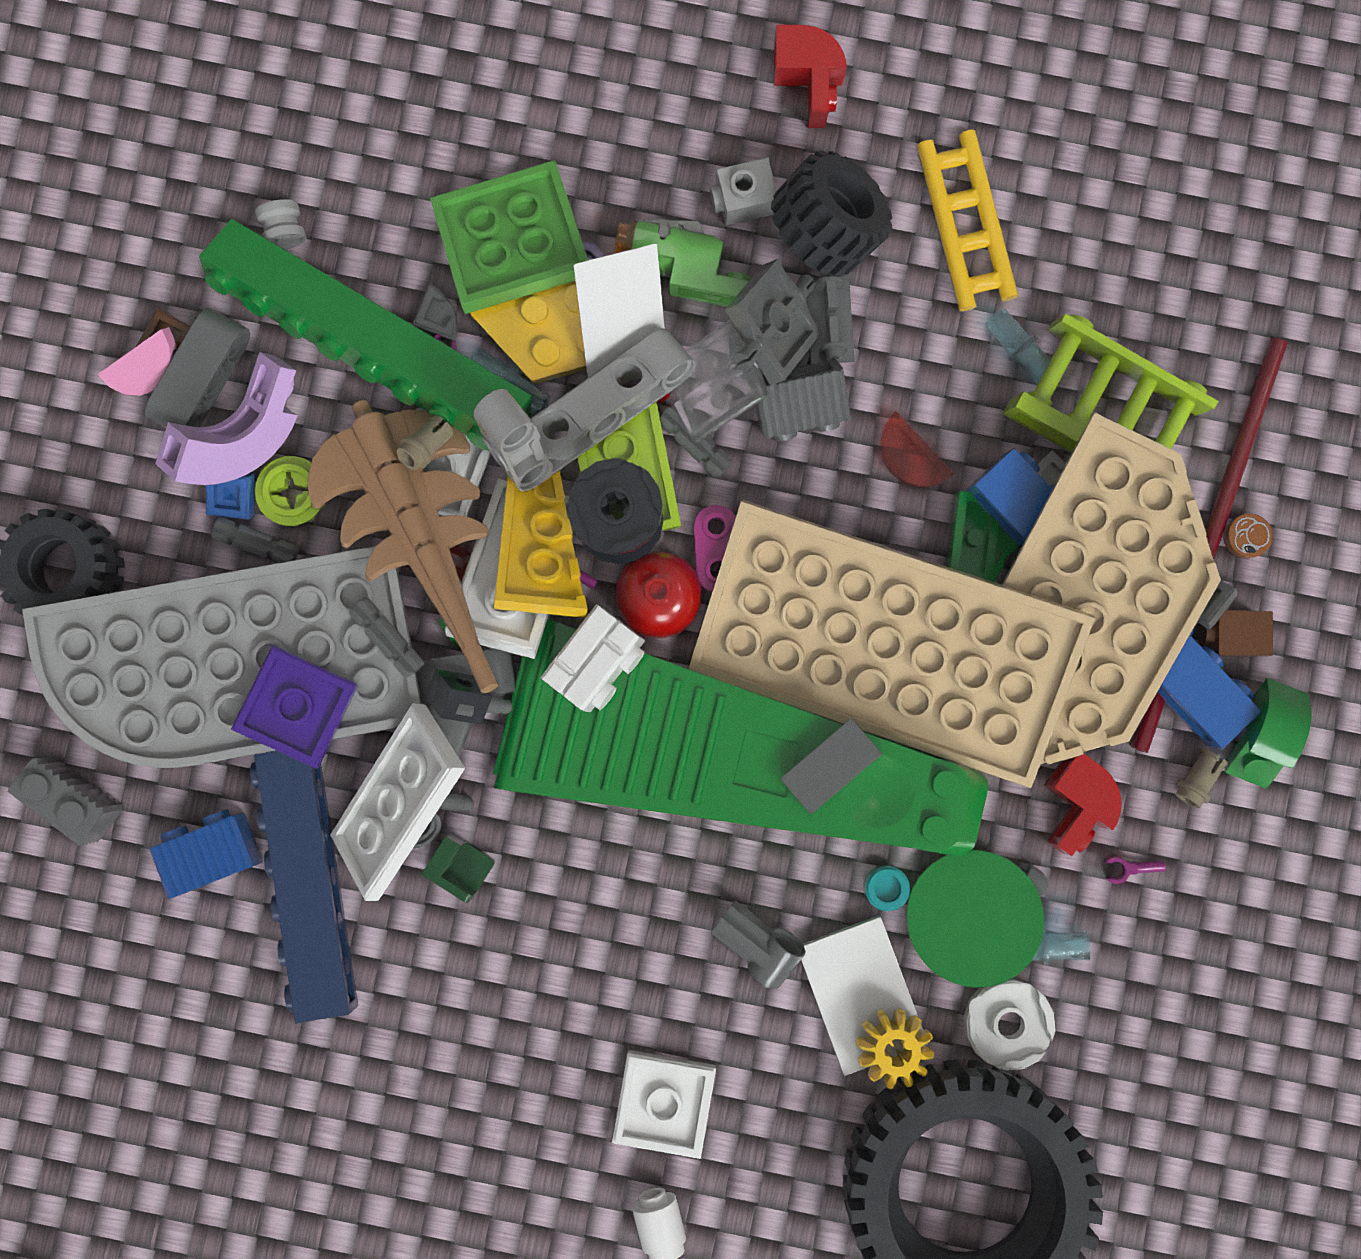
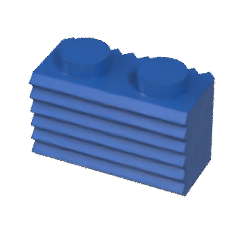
[149,809,263,899]

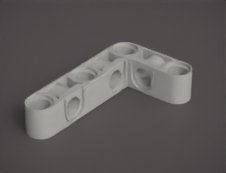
[474,329,696,491]

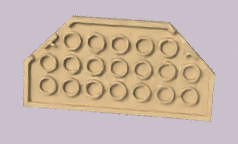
[1002,412,1221,764]

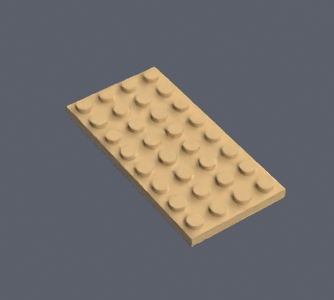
[688,500,1095,788]

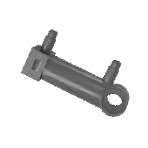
[413,669,512,848]

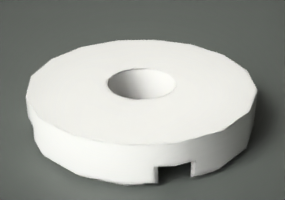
[963,978,1055,1071]

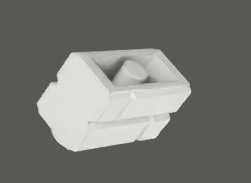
[541,604,645,712]

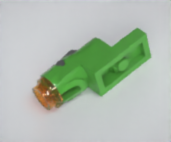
[614,219,752,307]

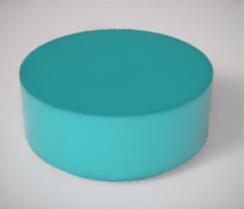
[864,865,910,911]

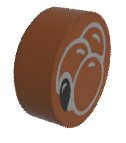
[1223,514,1273,559]

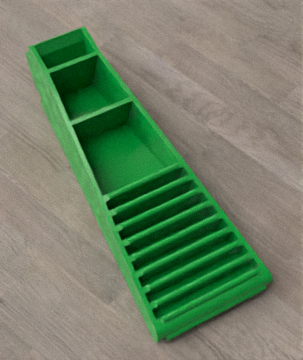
[492,619,988,857]

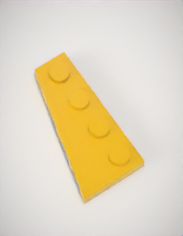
[494,470,588,618]

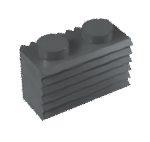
[750,359,851,441]
[8,757,123,846]

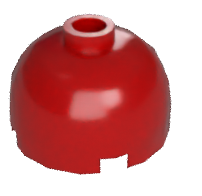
[615,551,702,639]

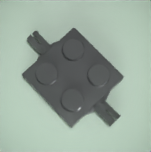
[725,259,821,385]

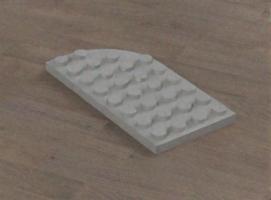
[22,546,422,768]

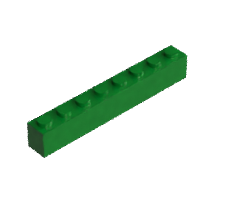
[199,219,532,450]

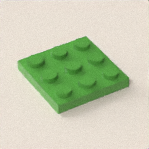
[430,160,588,314]

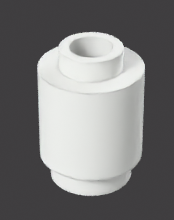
[632,1187,686,1259]

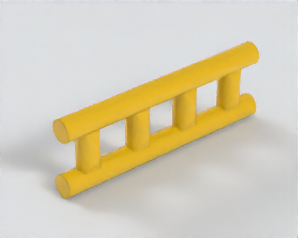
[917,130,1019,312]

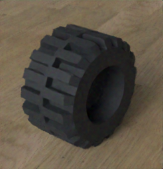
[771,150,893,276]
[0,509,125,615]

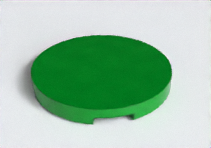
[907,850,1044,988]

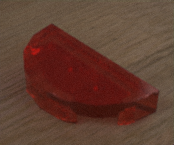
[880,410,955,488]

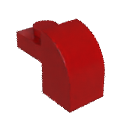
[774,25,847,128]
[1044,753,1122,856]

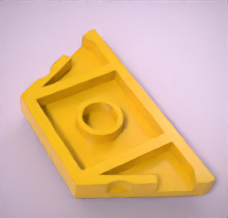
[470,280,587,385]

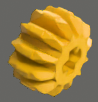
[855,1008,934,1089]

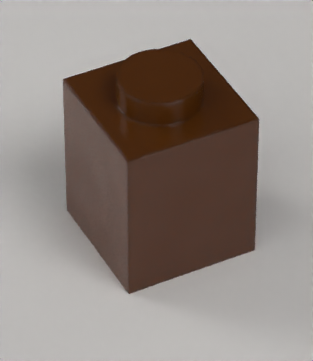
[1198,610,1273,658]

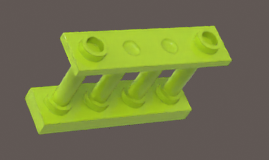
[1003,313,1219,453]

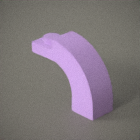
[155,352,298,485]

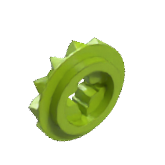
[255,456,325,527]

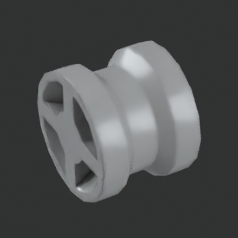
[255,199,307,250]

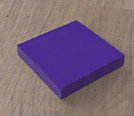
[231,645,359,769]

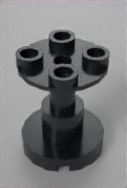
[567,458,664,564]

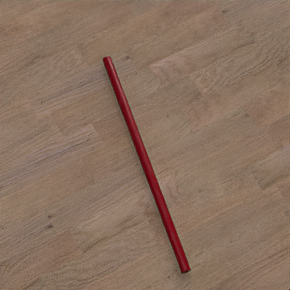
[1131,338,1288,753]

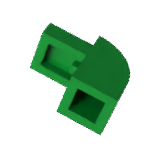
[1225,678,1312,789]

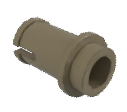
[397,415,453,470]
[1175,749,1228,808]

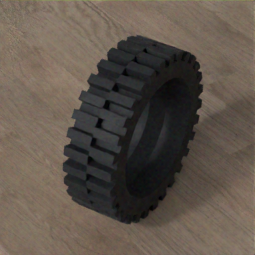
[843,1060,1103,1259]

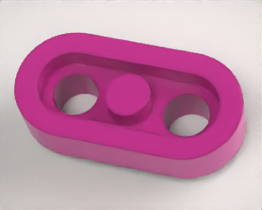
[694,505,736,593]

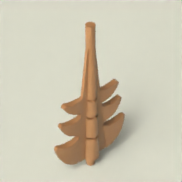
[308,400,498,693]

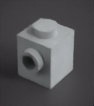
[710,158,777,226]

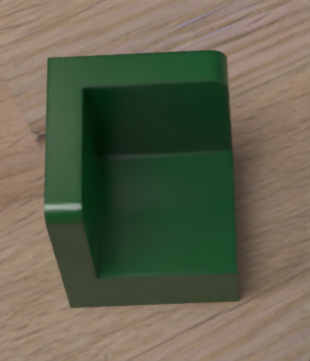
[421,833,495,903]

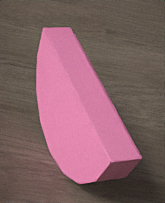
[98,327,177,396]

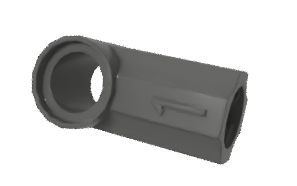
[711,900,806,989]

